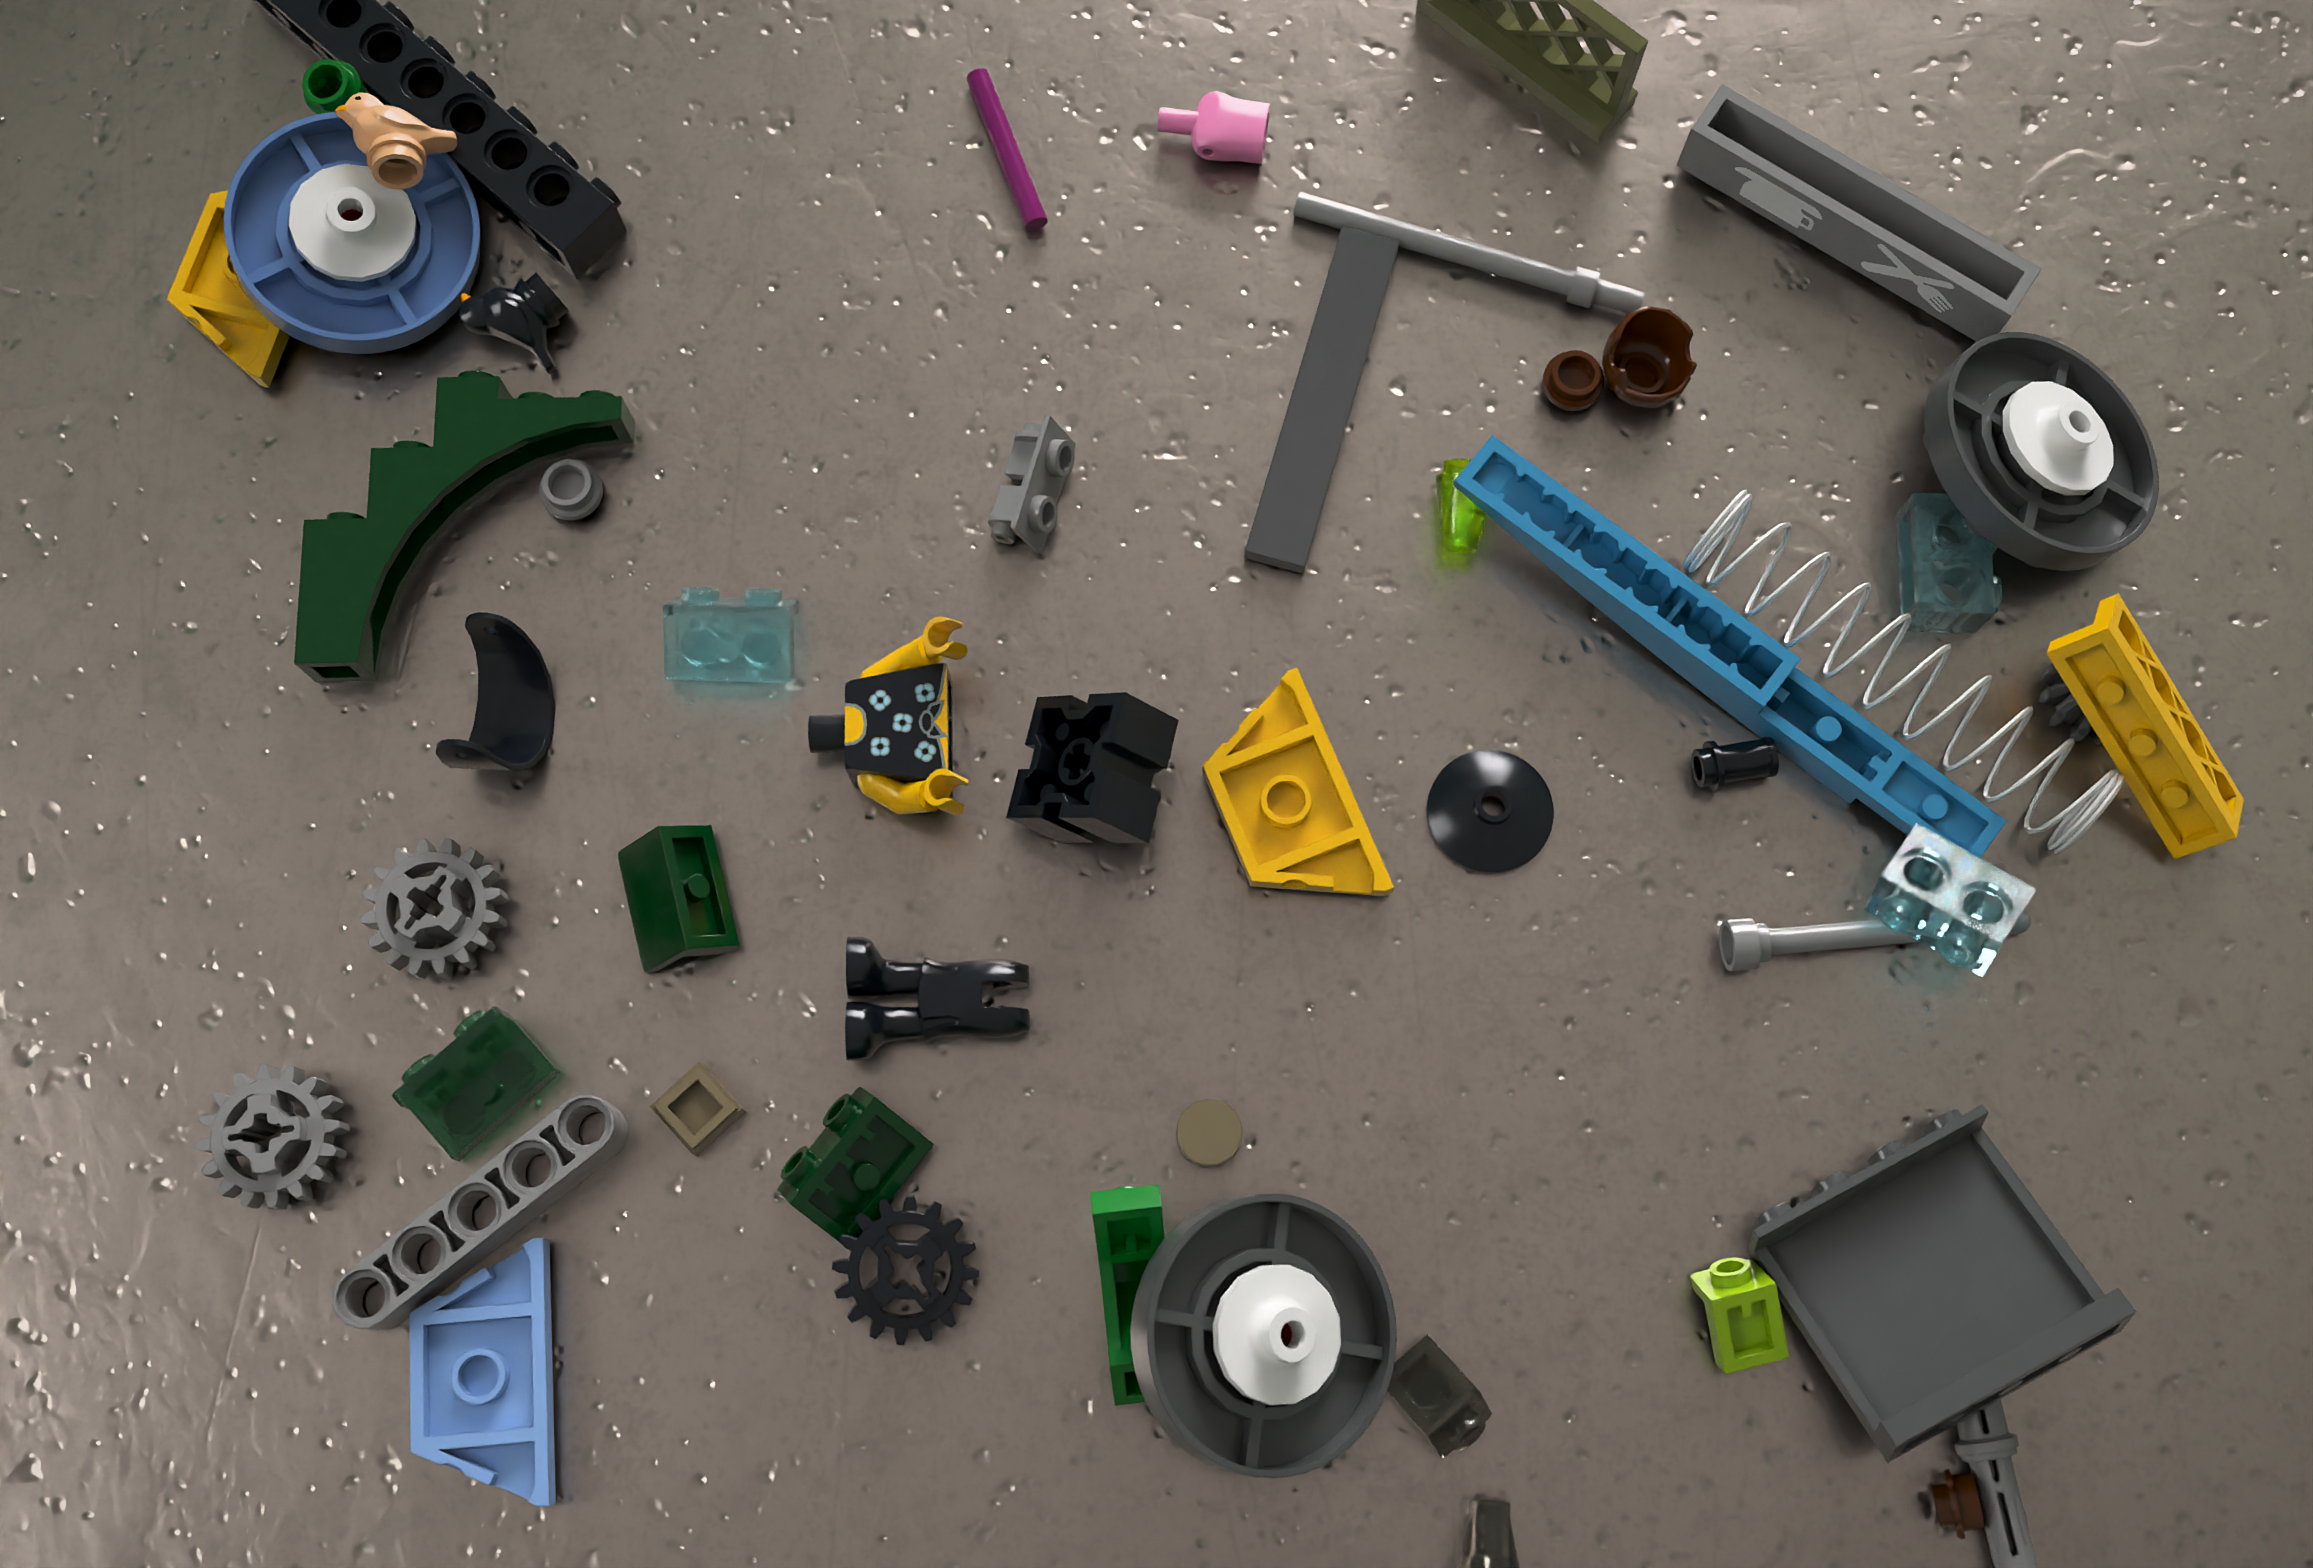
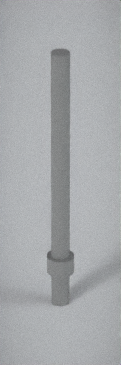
[1293,192,1645,313]

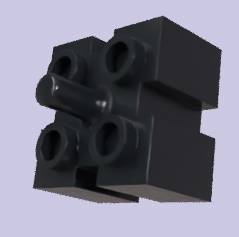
[1006,692,1179,843]

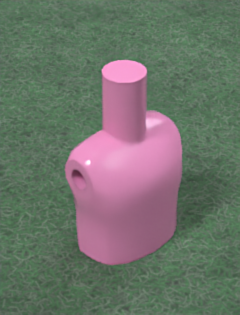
[1158,92,1270,164]

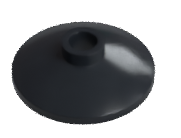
[1426,750,1554,874]

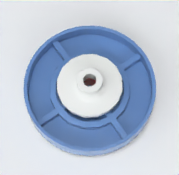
[224,112,481,354]

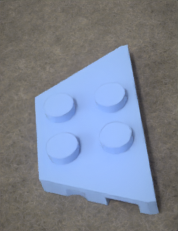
[409,1238,556,1507]

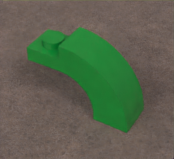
[1090,1185,1165,1406]

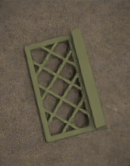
[1416,0,1648,144]

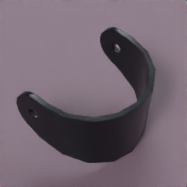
[436,612,555,771]

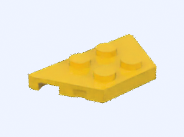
[167,191,290,388]
[1202,667,1394,896]

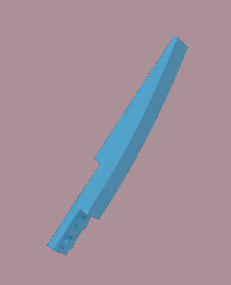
[1453,435,2007,876]

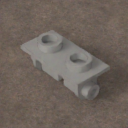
[988,416,1076,554]

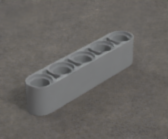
[333,1094,629,1331]

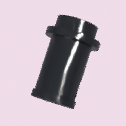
[1691,737,1779,791]

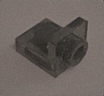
[1387,1334,1492,1458]

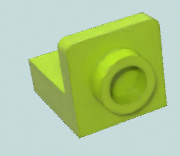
[1690,1258,1789,1375]

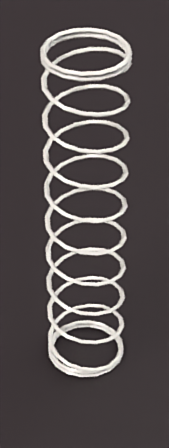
[1683,490,2124,854]

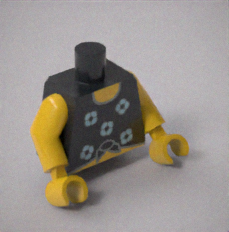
[808,616,969,816]

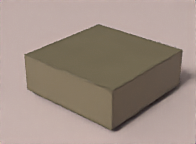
[650,1062,746,1156]

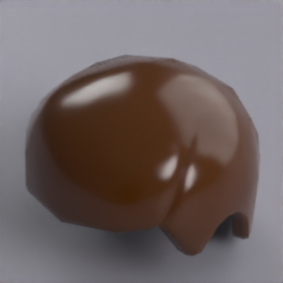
[1602,306,1697,408]

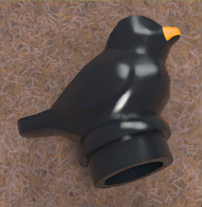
[459,272,569,374]

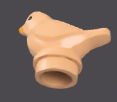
[335,92,457,189]

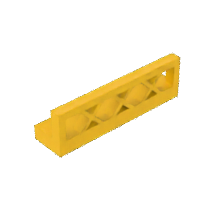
[2047,593,2244,859]

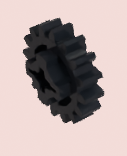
[832,1195,979,1345]

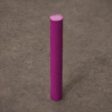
[966,68,1048,231]

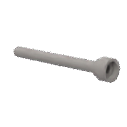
[1719,908,2031,971]

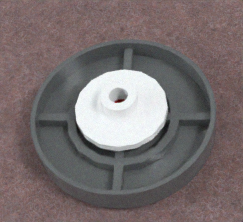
[1923,332,2159,571]
[1131,1194,1397,1478]

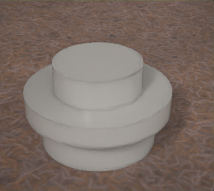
[539,459,603,520]

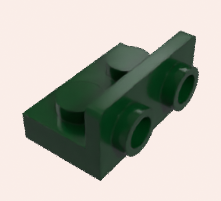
[777,1087,934,1243]

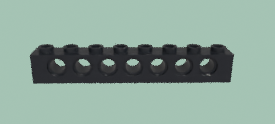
[253,0,627,279]

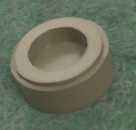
[1176,1099,1242,1167]

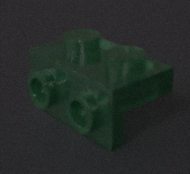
[392,1006,561,1162]

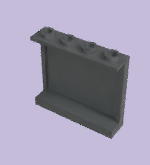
[1747,1104,2136,1463]

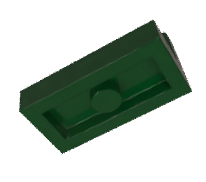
[617,825,740,972]

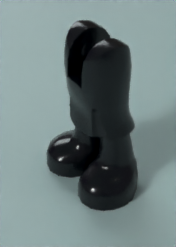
[845,937,1030,1061]

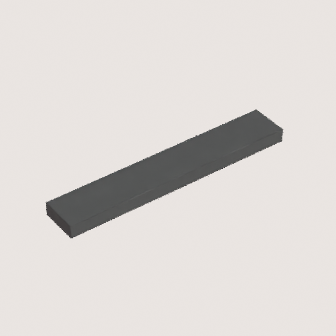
[1244,226,1400,574]

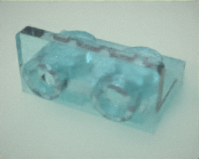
[663,587,799,683]

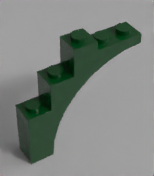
[294,370,635,682]

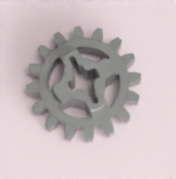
[360,838,509,980]
[195,1064,350,1210]

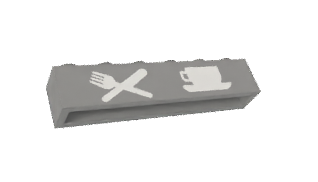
[1676,84,2042,342]

